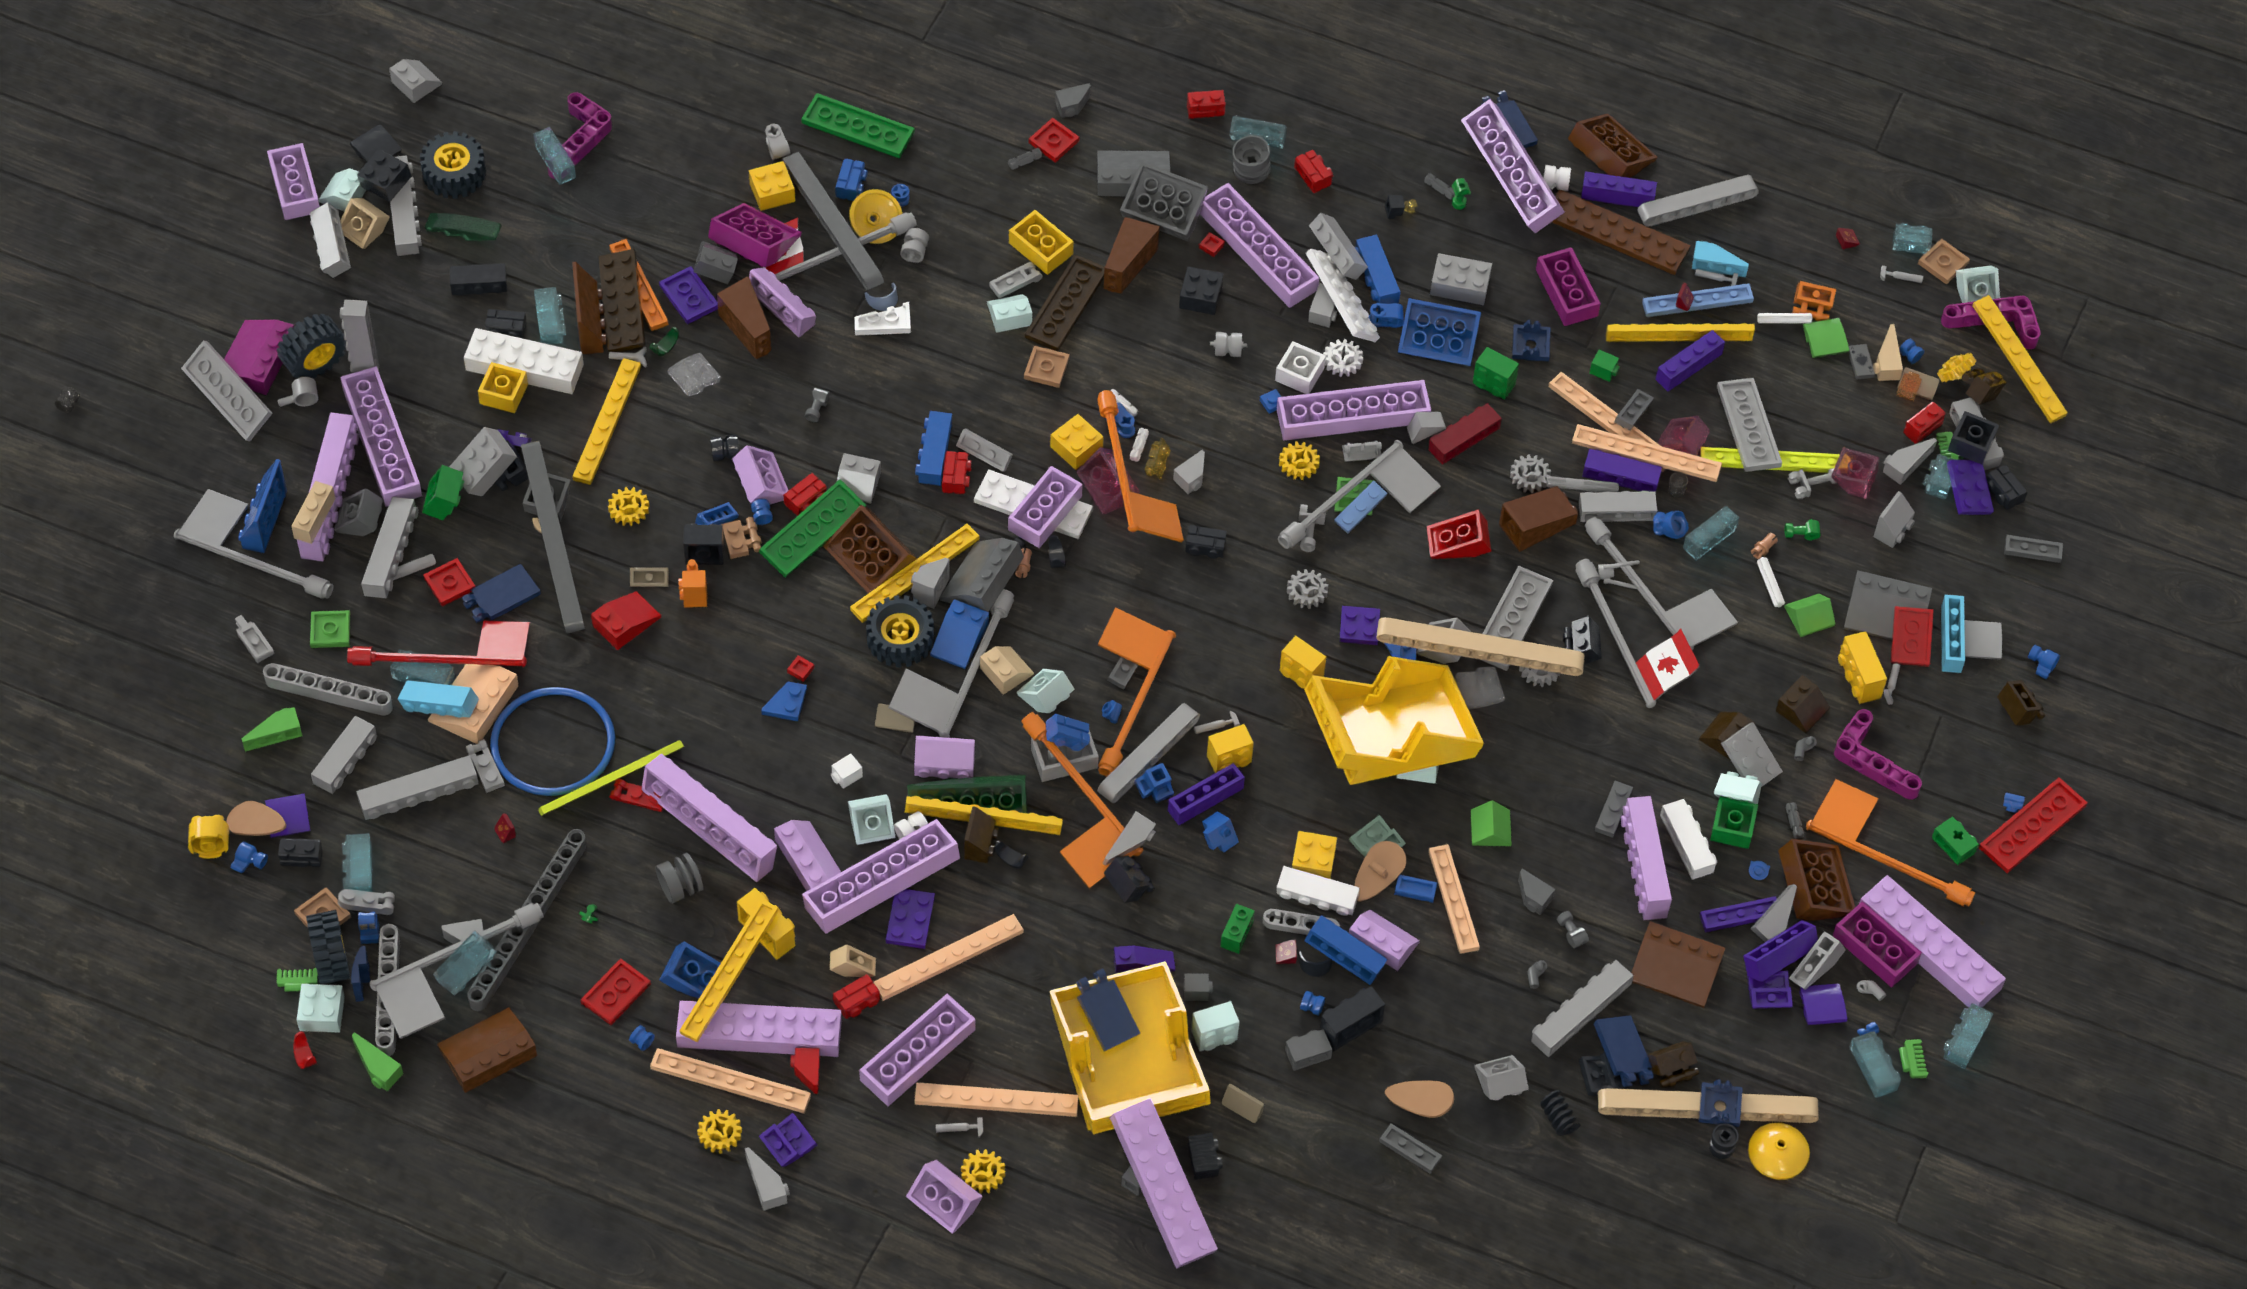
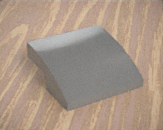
[1964,620,2002,660]

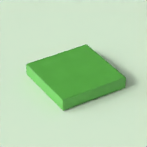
[310,610,351,648]

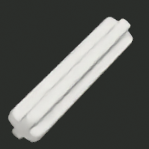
[1758,313,1812,323]
[1757,557,1785,608]

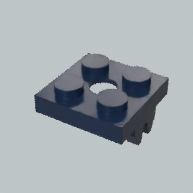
[1512,320,1551,362]
[1698,1079,1743,1127]

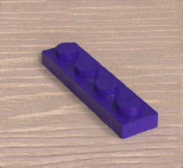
[1699,896,1777,932]

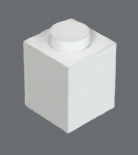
[831,754,863,789]

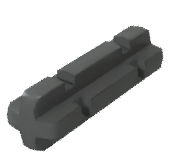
[1008,148,1042,170]
[1424,173,1455,199]
[1785,802,1804,839]

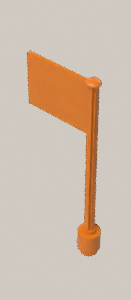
[1097,390,1184,542]
[1098,607,1176,777]
[1021,712,1143,889]
[1806,779,1976,907]

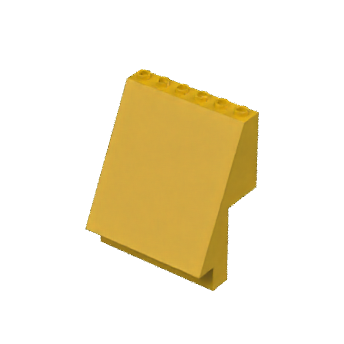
[1304,656,1484,785]
[1050,961,1211,1134]

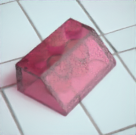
[1076,447,1140,514]

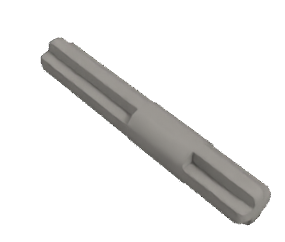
[1546,476,1619,492]
[393,554,436,581]

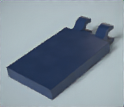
[1481,90,1538,148]
[462,564,541,623]
[1076,969,1141,1052]
[1594,1016,1654,1087]

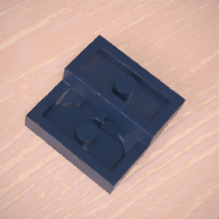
[351,946,371,1002]

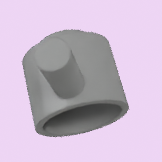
[278,377,318,407]

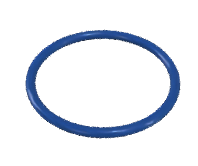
[490,687,615,796]

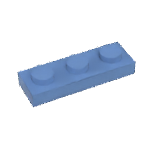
[1334,481,1387,534]

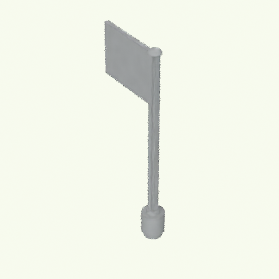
[1278,440,1441,549]
[174,489,333,599]
[1585,517,1738,650]
[888,589,1014,738]
[370,903,544,1039]

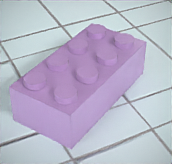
[267,143,320,220]
[1008,466,1082,548]

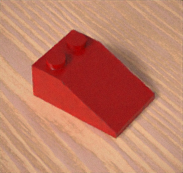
[1427,509,1491,559]
[591,591,661,650]

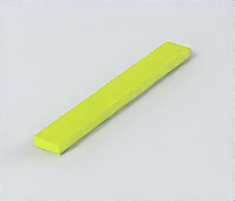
[1700,447,1850,474]
[539,741,684,816]

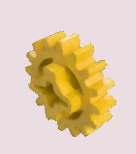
[1937,353,1977,382]
[1279,441,1320,480]
[608,487,649,526]
[697,1109,742,1153]
[961,1149,1005,1194]

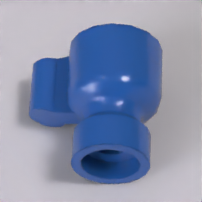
[2028,645,2060,679]
[231,842,268,873]

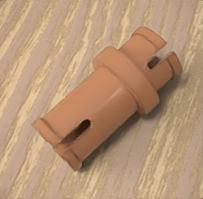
[1751,533,1778,559]
[1015,548,1032,578]

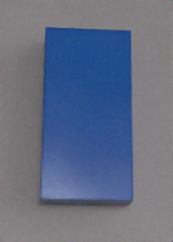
[1394,875,1437,903]

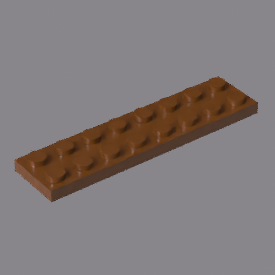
[1552,190,1691,275]

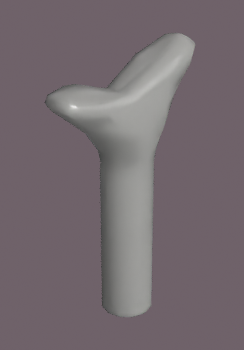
[609,347,647,368]

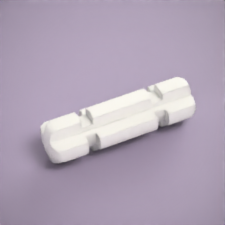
[1111,389,1138,417]
[1130,428,1149,462]

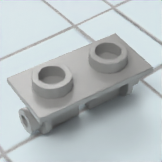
[1342,440,1382,462]

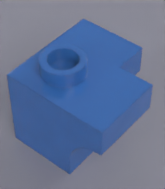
[1134,763,1174,803]
[1202,811,1239,852]

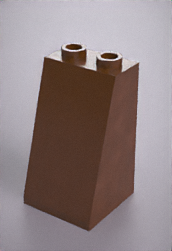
[1104,217,1160,294]
[717,276,771,359]
[1499,486,1578,552]

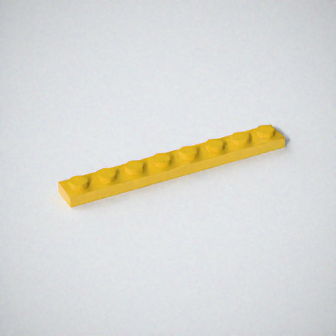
[1972,295,2067,424]
[1606,323,1755,341]
[573,358,641,485]
[850,524,979,623]
[905,796,1063,835]
[679,899,779,1042]

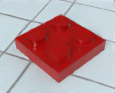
[1029,118,1079,163]
[423,558,475,606]

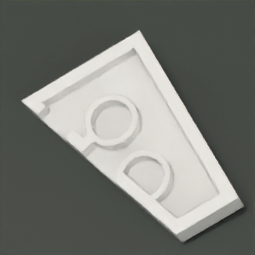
[854,302,911,335]

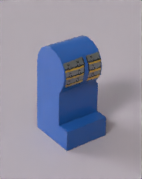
[358,911,379,944]

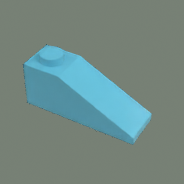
[1692,241,1749,277]

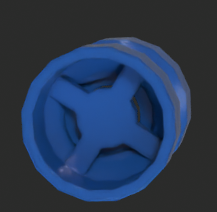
[1899,338,1925,364]
[751,499,773,525]
[1300,991,1326,1016]

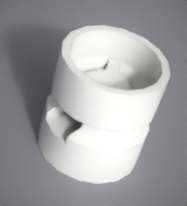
[1544,165,1571,191]
[894,811,928,840]

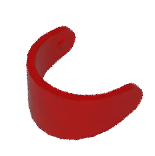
[294,1031,317,1069]

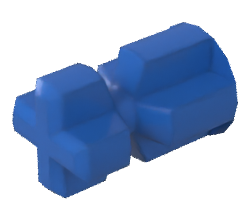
[1857,1022,1879,1040]

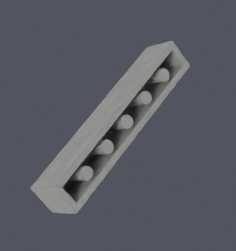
[390,156,422,256]
[340,300,379,373]
[361,497,418,598]
[356,755,478,820]
[1531,960,1634,1057]

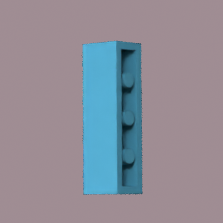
[1941,595,1965,673]
[398,680,479,718]

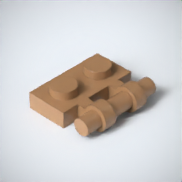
[722,517,762,559]

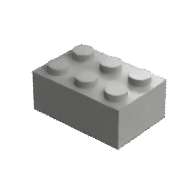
[1430,253,1492,305]
[450,427,517,496]
[1031,730,1099,782]

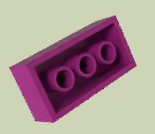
[1536,247,1600,326]
[1833,901,1922,988]

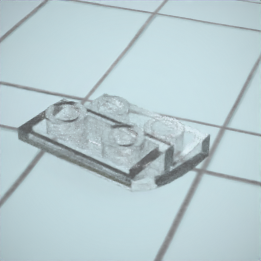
[667,353,721,396]
[1455,667,1505,709]

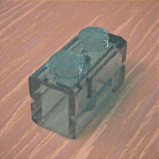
[1892,223,1932,254]
[1923,454,1956,499]

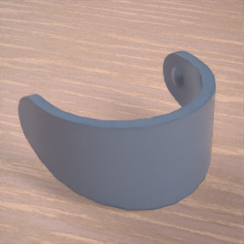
[864,283,898,311]

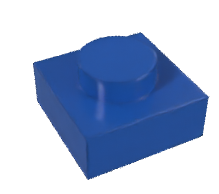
[1260,389,1281,414]

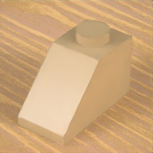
[830,945,876,977]

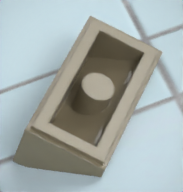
[1897,367,1940,401]
[630,568,669,587]
[875,704,915,733]
[1222,1084,1264,1123]

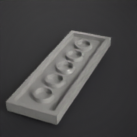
[181,340,272,441]
[1717,378,1782,472]
[1482,566,1553,671]

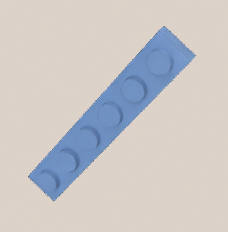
[1642,284,1754,317]

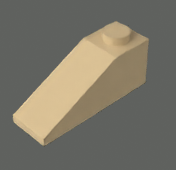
[1873,324,1903,381]

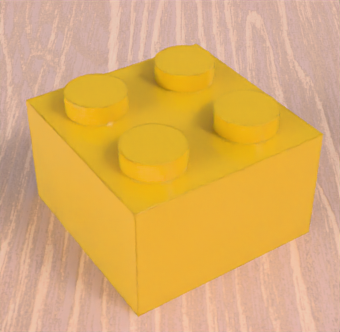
[749,161,795,211]
[478,362,528,413]
[1050,414,1104,470]
[1279,636,1326,688]
[1207,724,1254,773]
[1292,831,1337,879]

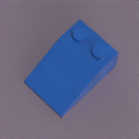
[930,599,989,669]
[659,941,721,999]

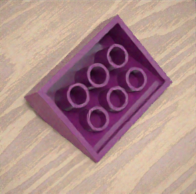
[708,203,802,268]
[224,320,294,395]

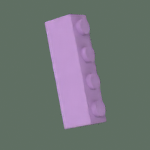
[749,268,816,337]
[774,820,841,891]

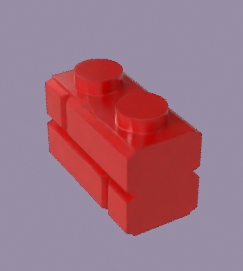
[1187,90,1225,119]
[1294,150,1333,193]
[1903,402,1946,444]
[942,451,972,494]
[783,473,827,516]
[833,974,880,1019]

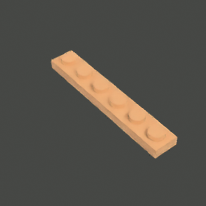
[1429,844,1480,954]

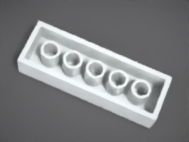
[464,328,584,394]

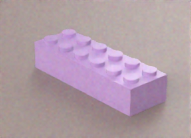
[1621,796,1672,920]
[860,994,975,1106]

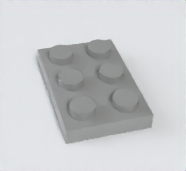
[1721,723,1783,787]

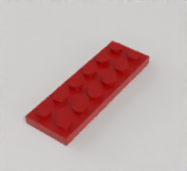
[1979,777,2088,873]

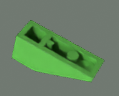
[242,707,302,751]
[352,1032,403,1091]

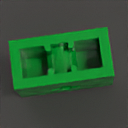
[1932,816,1979,865]
[1221,904,1255,954]

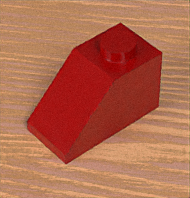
[791,1048,820,1094]

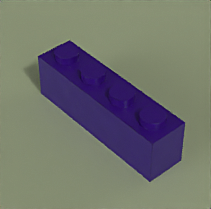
[1581,172,1657,207]
[1656,330,1725,391]
[1582,449,1662,494]
[1168,763,1245,825]
[1744,920,1818,982]

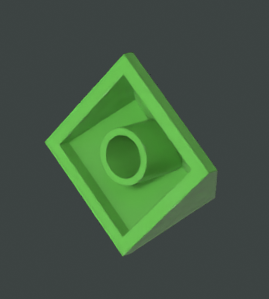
[1784,594,1835,637]
[1471,800,1511,846]

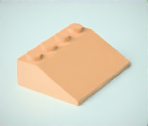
[428,664,518,744]

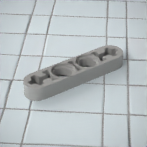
[1263,909,1340,935]

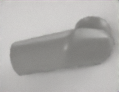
[1857,980,1886,1001]

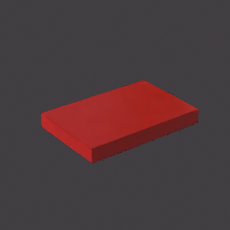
[1891,606,1933,667]
[581,958,651,1025]

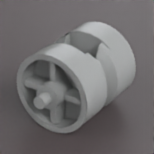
[900,228,929,263]
[1210,332,1247,357]

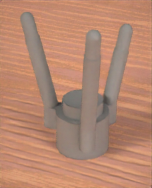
[1598,560,1640,589]

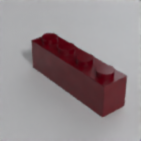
[1428,403,1502,465]

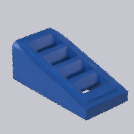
[695,502,739,525]

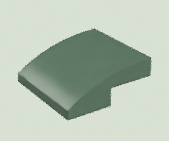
[1349,815,1406,857]

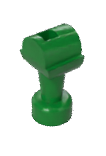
[1452,178,1471,210]
[1784,519,1821,541]

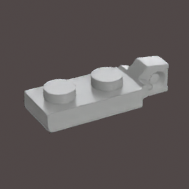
[235,615,274,663]

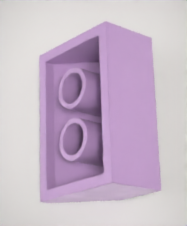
[732,445,789,504]
[914,736,975,779]
[1349,910,1420,971]
[906,1160,983,1233]

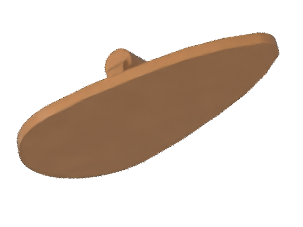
[227,801,286,836]
[1354,841,1406,902]
[1385,1081,1454,1118]

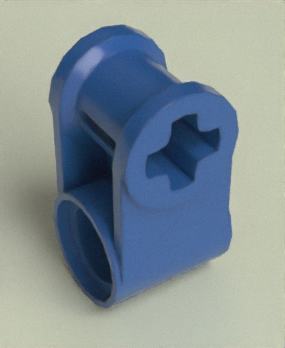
[1368,303,1404,328]
[1104,402,1135,438]

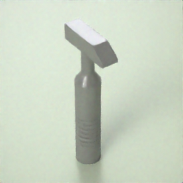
[1880,266,1923,283]
[1695,269,1738,286]
[1884,663,1900,704]
[1194,711,1240,734]
[936,1118,983,1138]

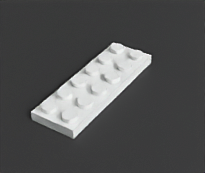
[1306,249,1380,342]
[974,469,1093,539]

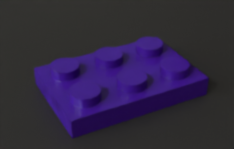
[659,266,718,324]
[1947,460,1994,515]
[886,889,935,949]

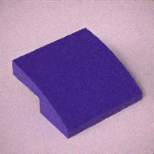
[265,794,311,838]
[1747,971,1793,1009]
[1800,984,1847,1025]
[759,1113,818,1167]

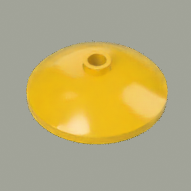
[849,189,902,244]
[1748,1123,1810,1180]

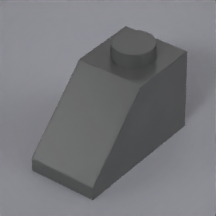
[1055,83,1091,118]
[1518,869,1555,915]

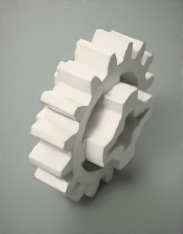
[1323,339,1363,377]

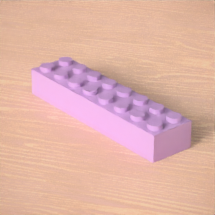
[1461,99,1564,233]
[1200,183,1319,308]
[340,366,422,507]
[1277,380,1431,441]
[297,413,359,562]
[642,754,777,882]
[802,819,960,934]
[1859,875,2006,1013]
[676,1001,842,1057]
[1110,1098,1217,1269]

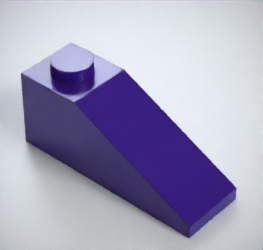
[1114,946,1175,974]

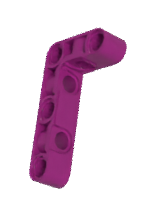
[547,92,612,179]
[1941,296,2041,349]
[1834,709,1922,799]

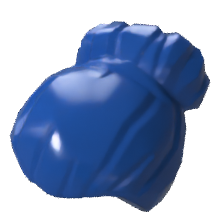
[1653,511,1689,539]

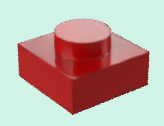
[1199,232,1225,257]
[787,655,814,682]

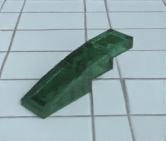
[425,213,502,240]

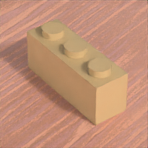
[291,481,335,544]

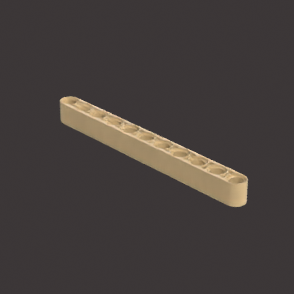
[1377,617,1584,676]
[1598,1089,1819,1123]

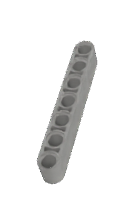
[1637,175,1759,227]
[263,663,393,716]
[1097,703,1200,803]
[375,924,400,1056]

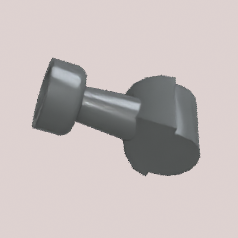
[804,387,830,422]
[1556,911,1589,948]

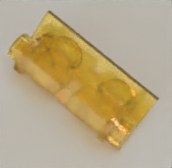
[1145,438,1170,479]

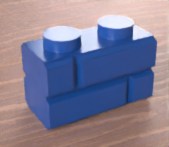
[835,159,868,201]
[1046,714,1090,751]

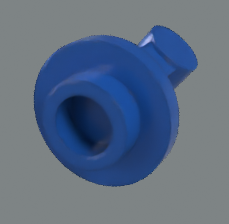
[1102,700,1122,724]
[2003,793,2025,813]
[1749,861,1770,880]

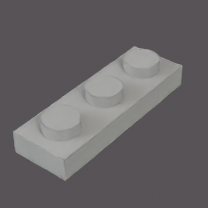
[956,429,1013,472]

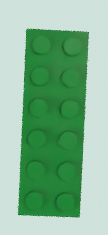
[801,93,915,159]
[759,479,866,578]

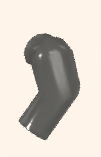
[1794,736,1817,761]
[1527,960,1547,989]

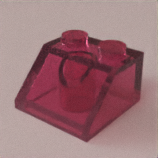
[1657,416,1710,456]
[1831,447,1879,499]

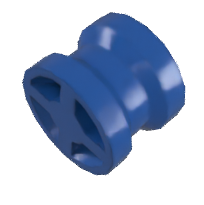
[891,184,910,207]
[629,1025,655,1051]

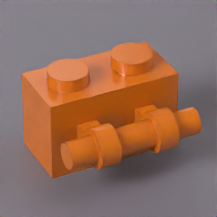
[1792,281,1836,321]
[679,559,707,607]

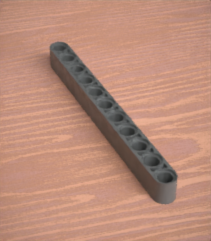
[782,152,884,291]
[521,441,585,634]
[468,829,586,1011]

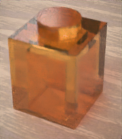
[1896,371,1922,402]

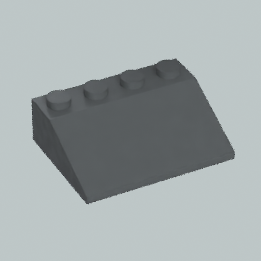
[1097,151,1170,196]
[1120,162,1208,242]
[939,538,1024,612]
[1844,570,1932,640]

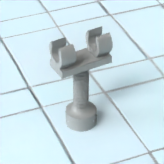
[1788,468,1841,499]
[1299,504,1326,552]

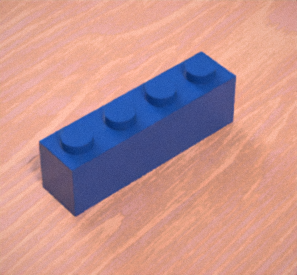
[1354,235,1400,304]
[915,411,952,486]
[1304,915,1388,985]

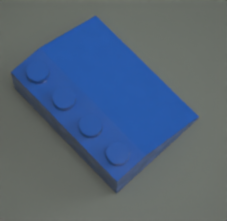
[1398,298,1481,366]
[239,459,287,553]

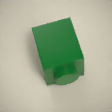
[1590,350,1620,382]

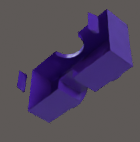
[497,429,532,446]

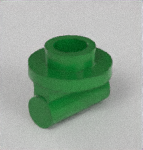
[579,904,599,923]

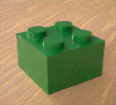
[1473,347,1519,400]
[422,465,464,520]
[1710,796,1758,849]

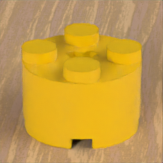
[188,815,229,859]

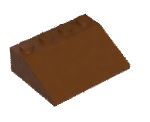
[1568,113,1658,178]
[572,262,607,354]
[823,505,917,594]
[1778,839,1855,921]
[1631,921,1725,1008]
[437,1008,537,1093]

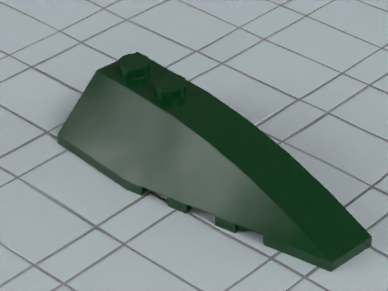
[907,775,1027,814]

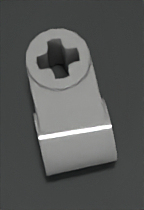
[765,124,790,160]

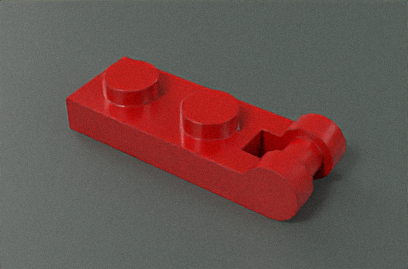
[609,779,663,812]

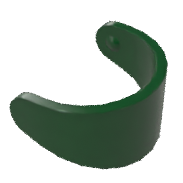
[649,327,679,356]

